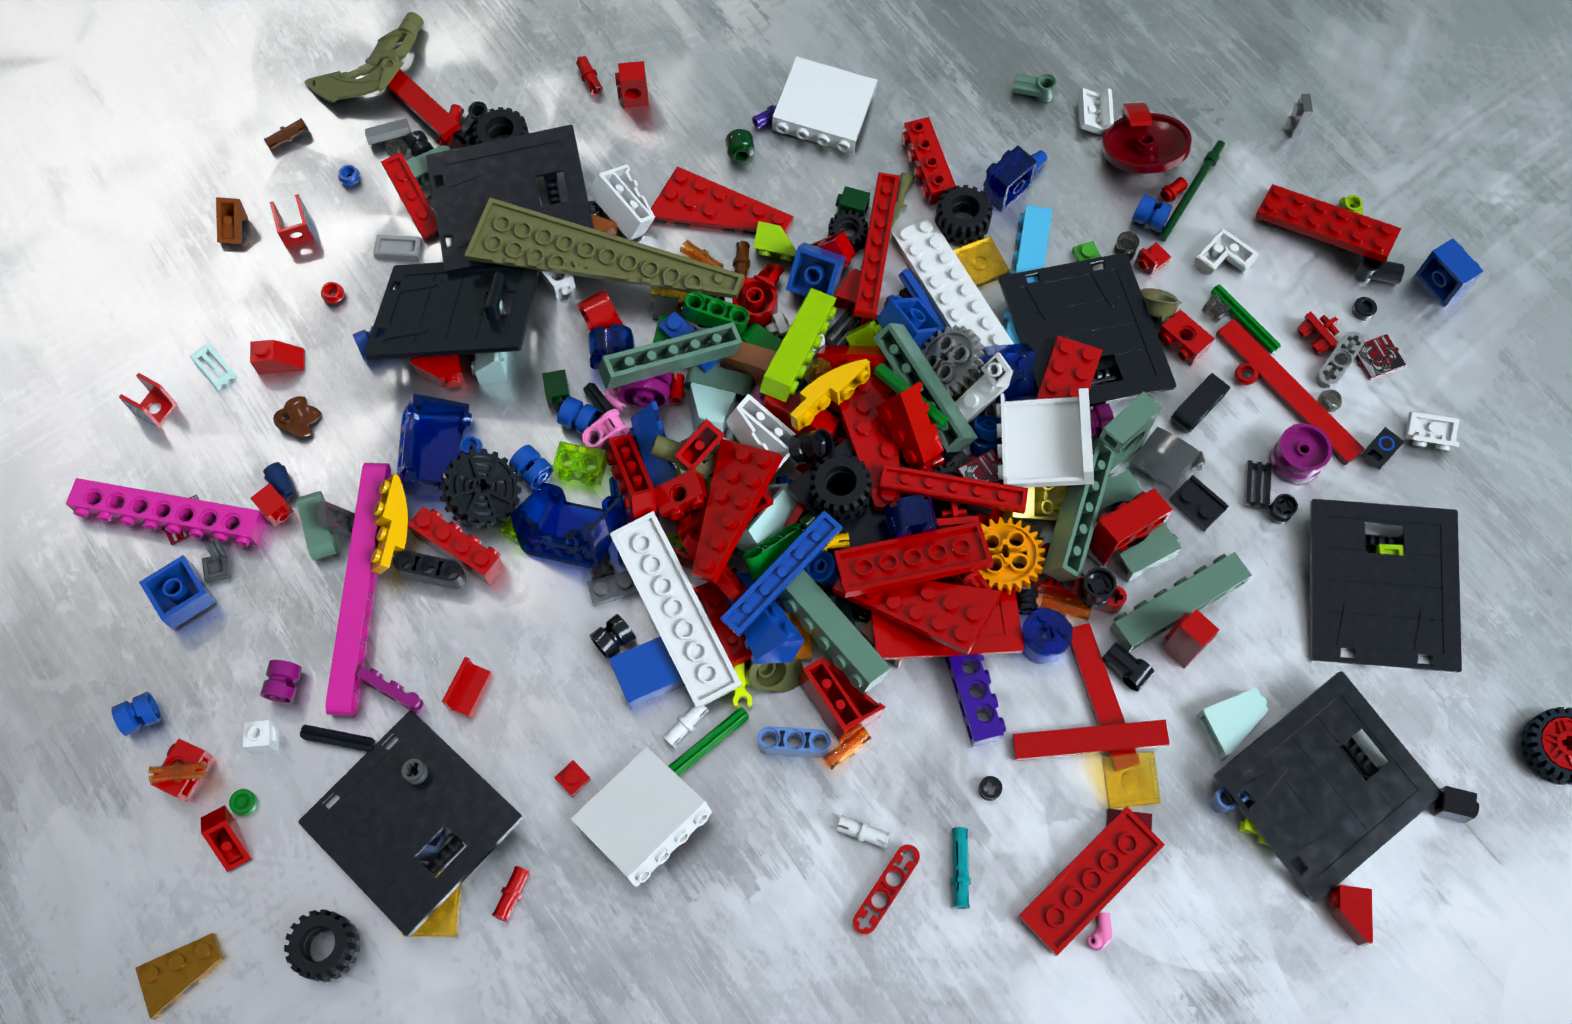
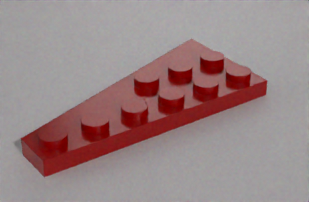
[651,166,794,233]
[836,377,900,512]
[692,439,783,584]
[833,577,1002,656]

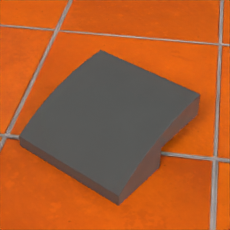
[1130,427,1200,489]

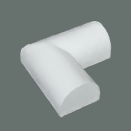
[1195,228,1259,274]

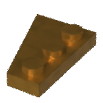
[135,933,224,1019]

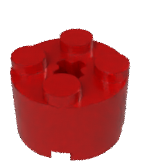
[732,275,778,328]
[576,290,626,344]

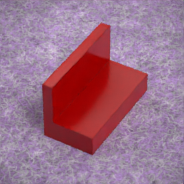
[442,657,493,719]

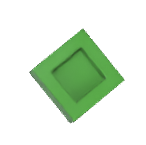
[1071,241,1101,266]

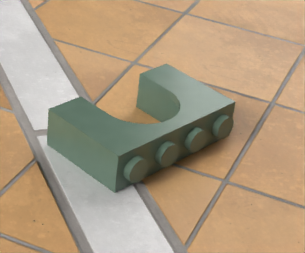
[1099,391,1162,478]
[1097,470,1181,582]

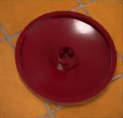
[1102,113,1192,174]

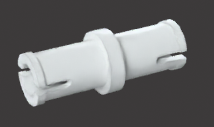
[662,704,709,748]
[837,815,891,849]

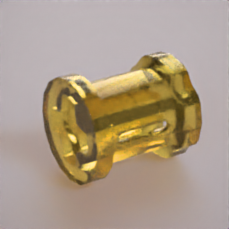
[806,358,832,383]

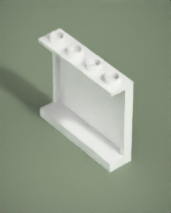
[772,56,877,154]
[996,388,1094,488]
[571,746,712,887]

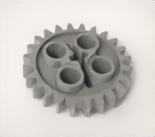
[921,325,985,397]

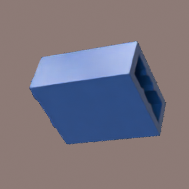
[609,636,685,709]

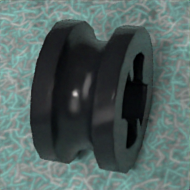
[978,776,1002,801]

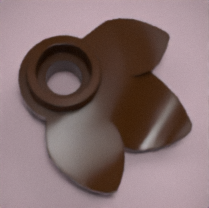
[273,396,322,438]

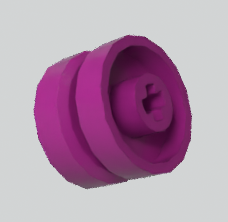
[618,372,673,409]
[1270,423,1332,484]

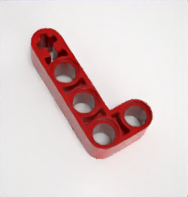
[1030,543,1127,614]

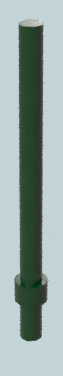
[1158,140,1225,241]

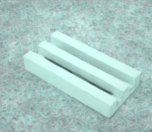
[190,343,237,390]

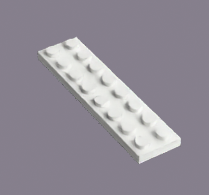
[892,217,1015,367]
[609,511,743,709]

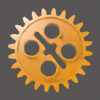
[979,517,1045,595]

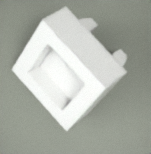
[766,311,790,339]

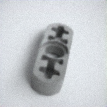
[1316,332,1364,389]

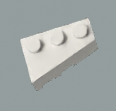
[588,164,655,240]
[725,394,795,473]

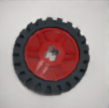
[1521,707,1572,785]

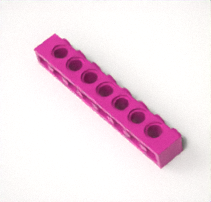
[66,478,267,547]

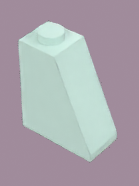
[688,382,736,433]
[1197,688,1269,761]

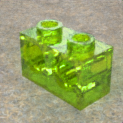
[552,441,607,486]

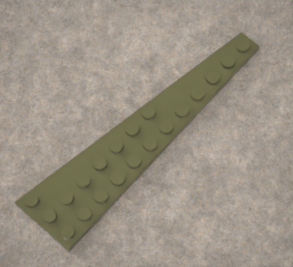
[464,197,745,299]

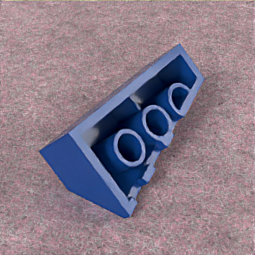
[629,401,684,511]
[724,573,805,664]

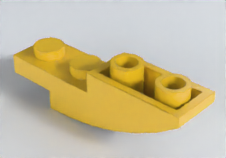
[790,359,870,431]
[371,474,408,574]

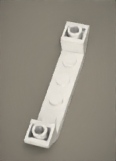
[955,352,1013,423]

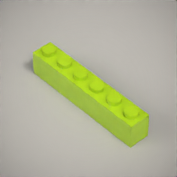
[760,288,837,403]

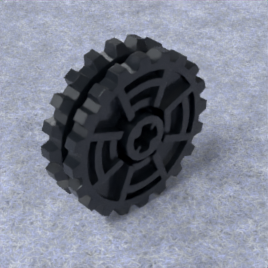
[439,449,522,529]

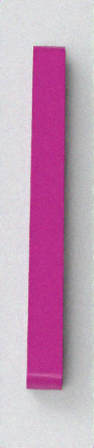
[325,463,391,716]

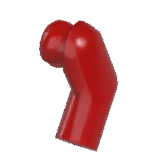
[917,454,945,472]

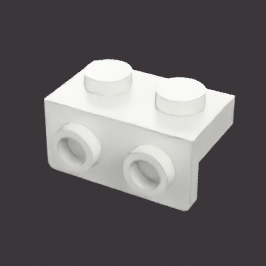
[1078,88,1114,135]
[1404,412,1460,451]

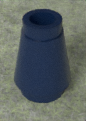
[263,462,295,499]

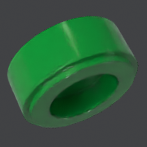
[229,789,258,816]

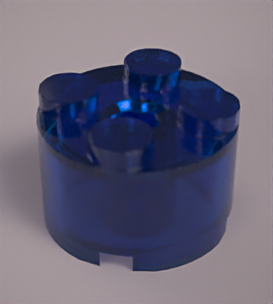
[588,324,635,370]
[883,495,939,539]
[1021,607,1073,664]

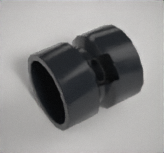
[789,428,834,464]
[1078,567,1117,609]
[589,614,636,660]

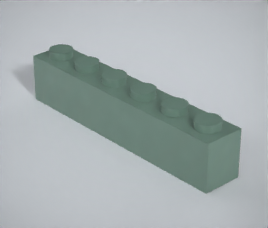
[598,322,743,390]
[873,323,978,452]
[1042,438,1115,582]
[1110,552,1252,652]
[778,570,891,694]

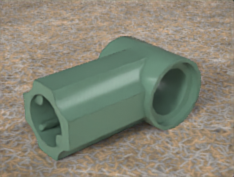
[1012,74,1056,103]

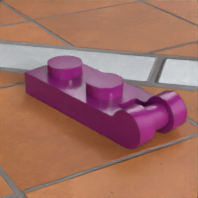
[356,667,424,713]

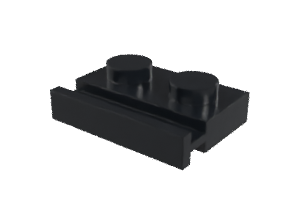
[1169,475,1229,532]

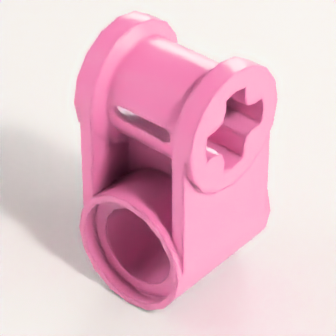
[582,409,630,451]

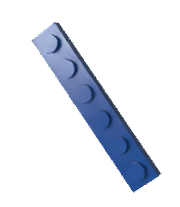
[720,511,843,637]

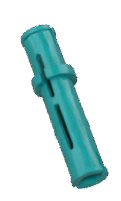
[950,827,971,909]

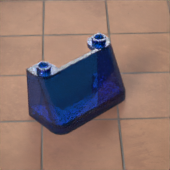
[396,393,472,496]
[510,482,625,569]

